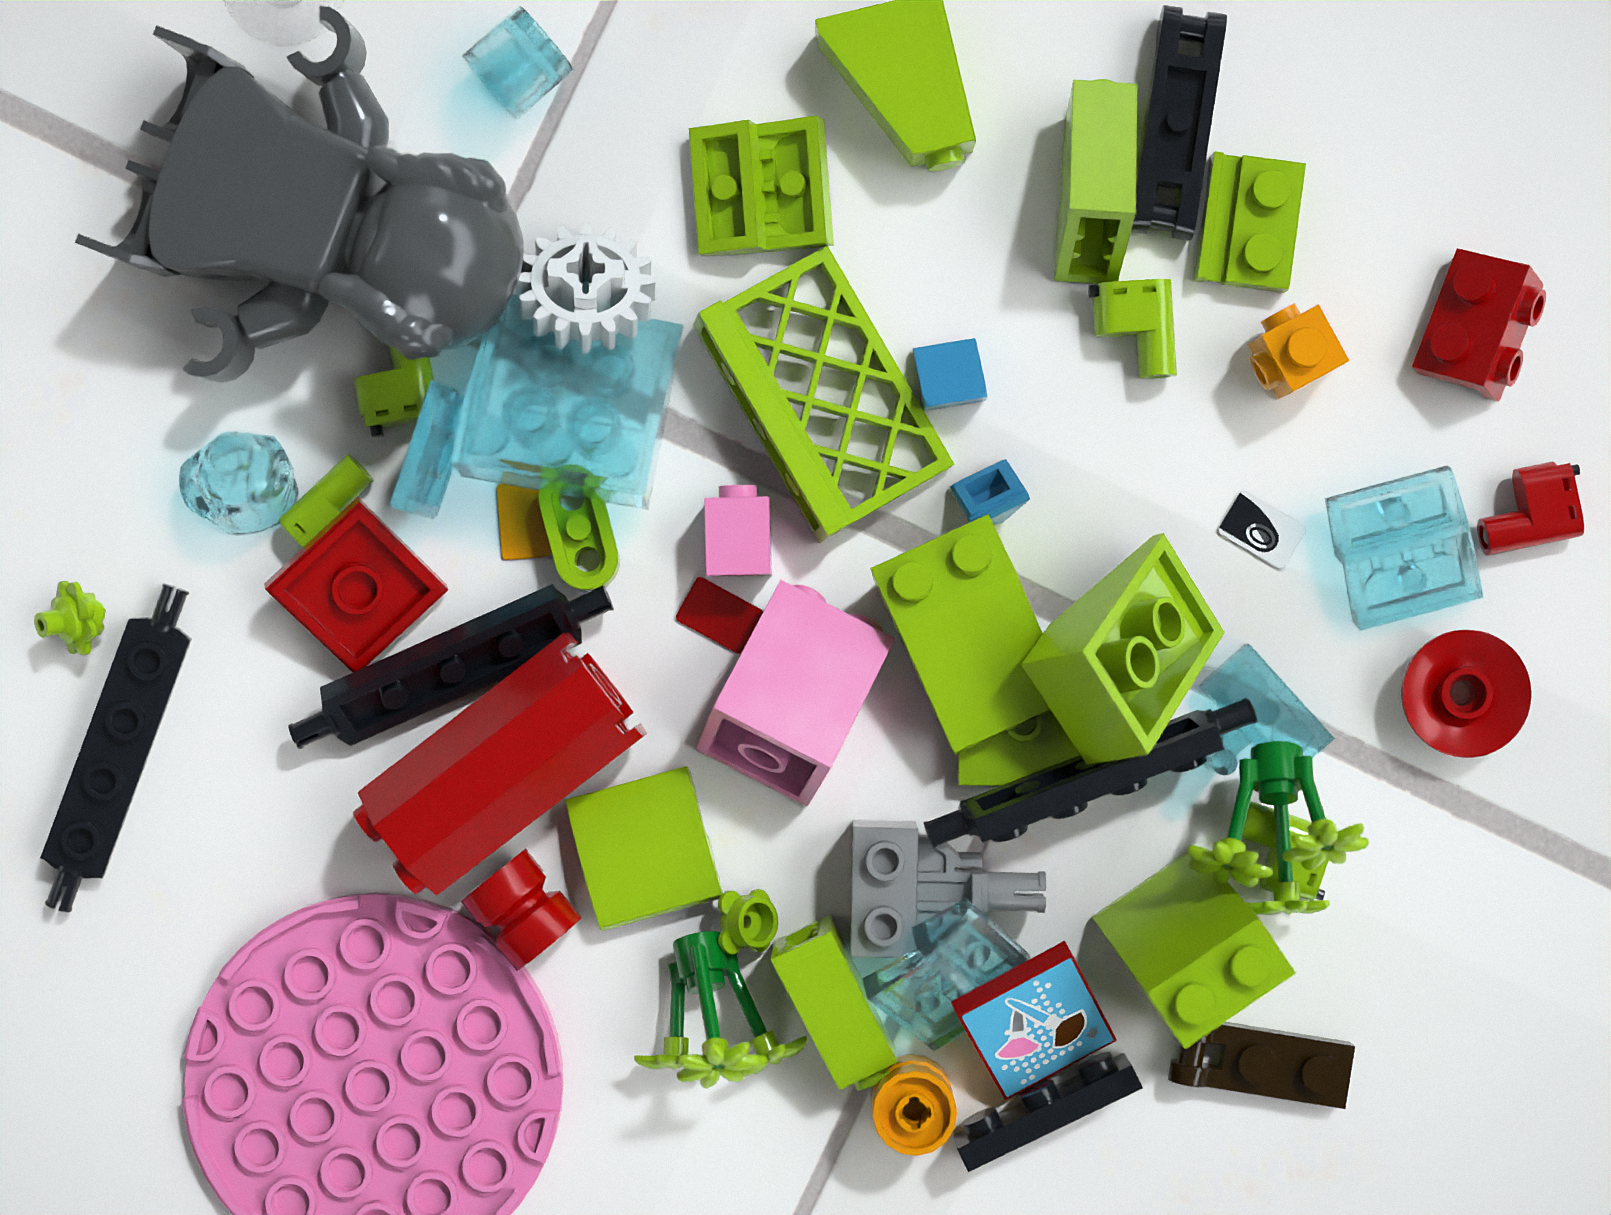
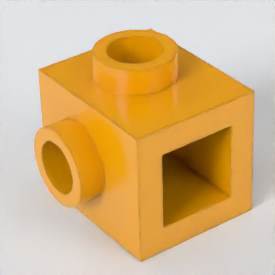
[1248,303,1350,399]

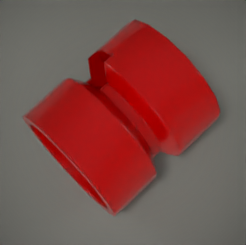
[460,848,582,971]

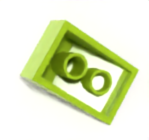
[870,514,1051,755]
[1021,533,1225,765]

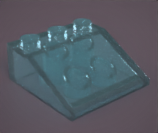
[451,294,684,510]

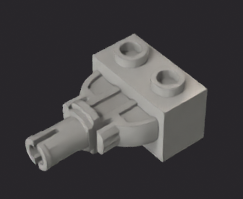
[850,820,1046,958]

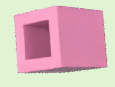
[704,485,772,576]

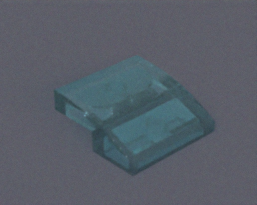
[1324,465,1484,631]
[862,898,1031,1051]

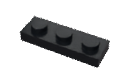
[954,1052,1143,1172]

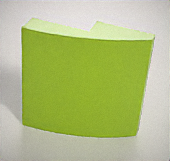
[689,115,834,256]
[565,766,723,931]

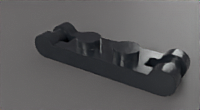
[1131,5,1227,241]

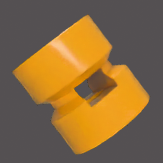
[871,1054,957,1156]

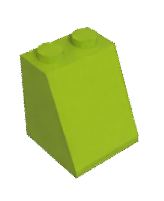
[1092,851,1297,1049]

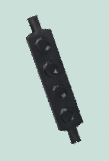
[40,583,192,912]
[288,584,615,749]
[923,697,1257,848]

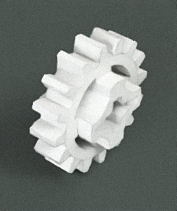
[516,223,656,353]

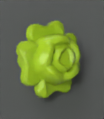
[34,581,106,656]

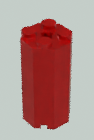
[353,633,647,896]

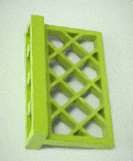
[693,245,955,543]

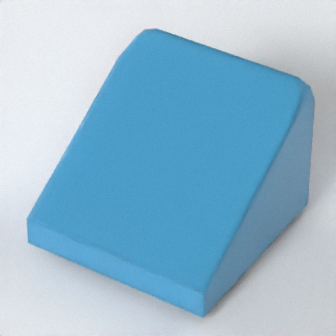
[913,338,988,411]

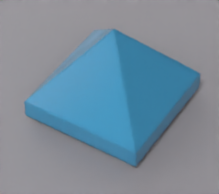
[949,459,1030,525]

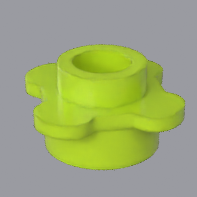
[718,889,778,954]

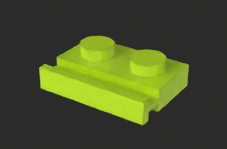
[1194,151,1306,293]

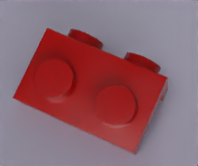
[1412,248,1546,402]

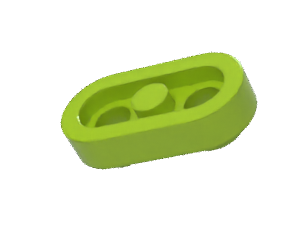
[538,465,620,592]

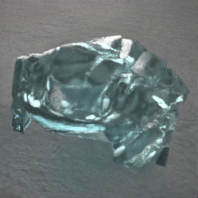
[179,431,299,536]

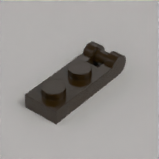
[1168,1022,1355,1109]

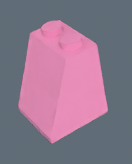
[696,580,895,807]

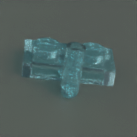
[1198,643,1335,775]

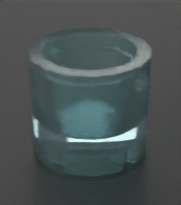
[461,5,574,120]

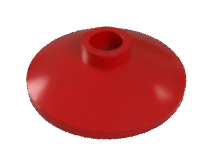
[1401,630,1532,758]

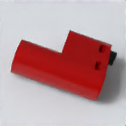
[1477,461,1584,556]

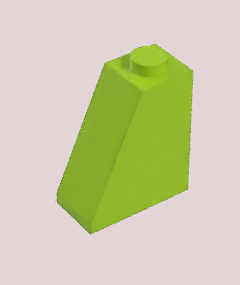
[815,0,976,172]
[1054,79,1138,284]
[771,914,898,1091]

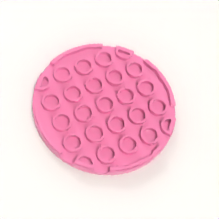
[182,893,564,1215]

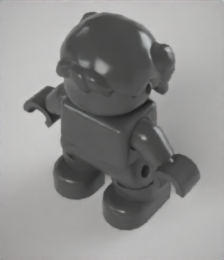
[75,6,524,383]

